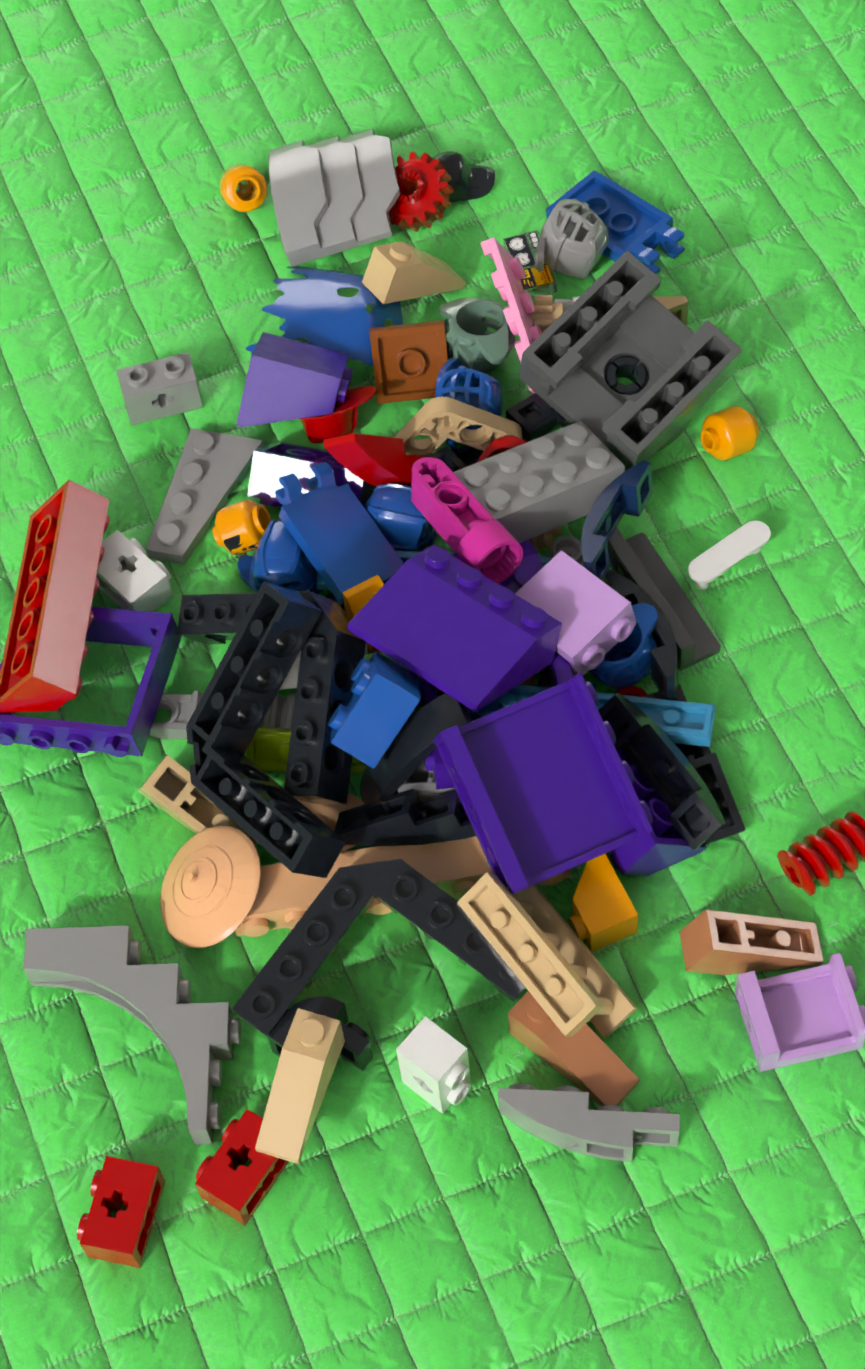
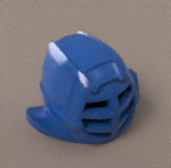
[435,358,503,451]
[364,483,437,552]
[237,519,324,594]
[588,603,658,690]

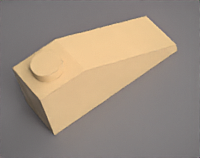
[362,241,466,304]
[138,755,258,845]
[255,1008,345,1164]

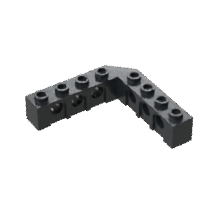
[186,582,346,878]
[177,591,366,805]
[232,859,525,1036]

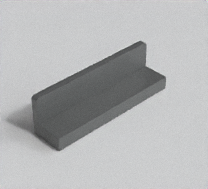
[608,528,721,671]

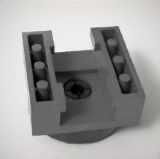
[519,250,743,471]

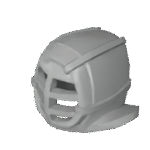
[534,199,609,280]

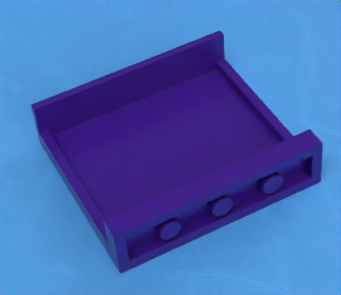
[433,673,653,895]

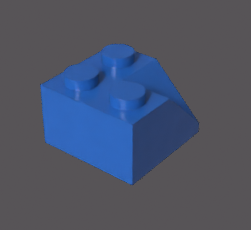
[328,651,421,769]

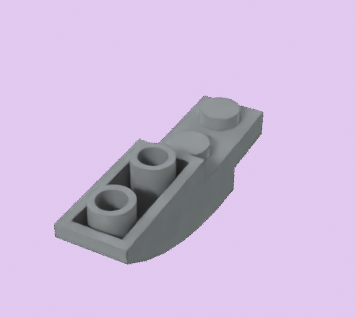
[498,1084,680,1162]

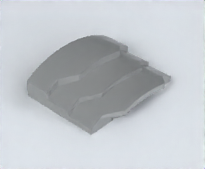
[269,129,400,266]

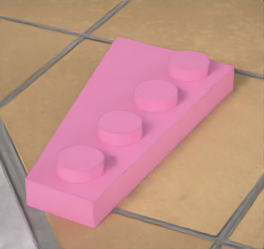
[480,237,542,398]

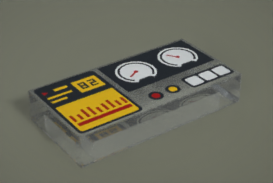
[503,230,557,297]

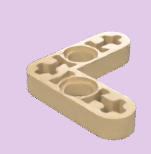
[394,397,523,457]

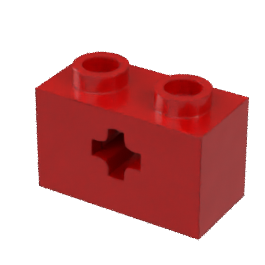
[195,1109,289,1226]
[77,1156,165,1268]

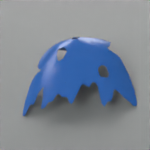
[246,266,403,366]

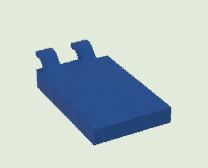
[546,170,685,274]
[275,462,404,605]

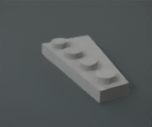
[146,428,264,565]

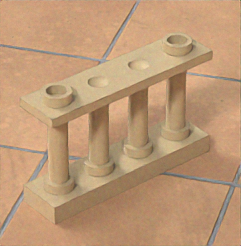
[457,872,638,1038]

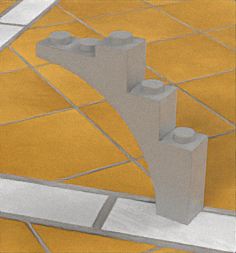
[23,925,241,1145]

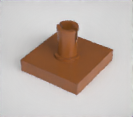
[369,320,448,404]

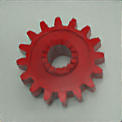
[389,152,454,232]

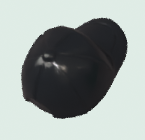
[432,151,495,203]

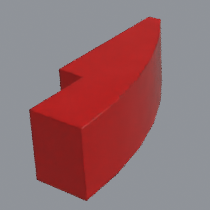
[324,433,426,487]

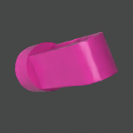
[411,457,523,584]

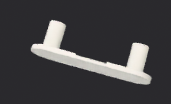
[688,521,771,590]

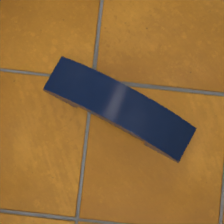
[581,461,653,580]

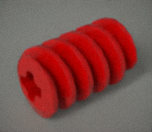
[777,811,865,896]

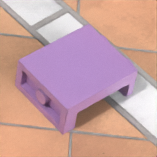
[515,550,636,676]
[735,953,865,1072]

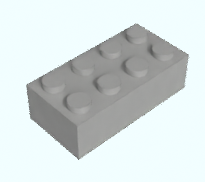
[453,421,625,543]

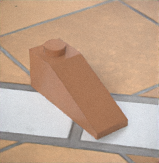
[679,909,824,975]
[508,991,639,1106]

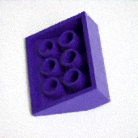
[347,545,562,712]

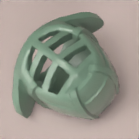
[439,298,515,374]

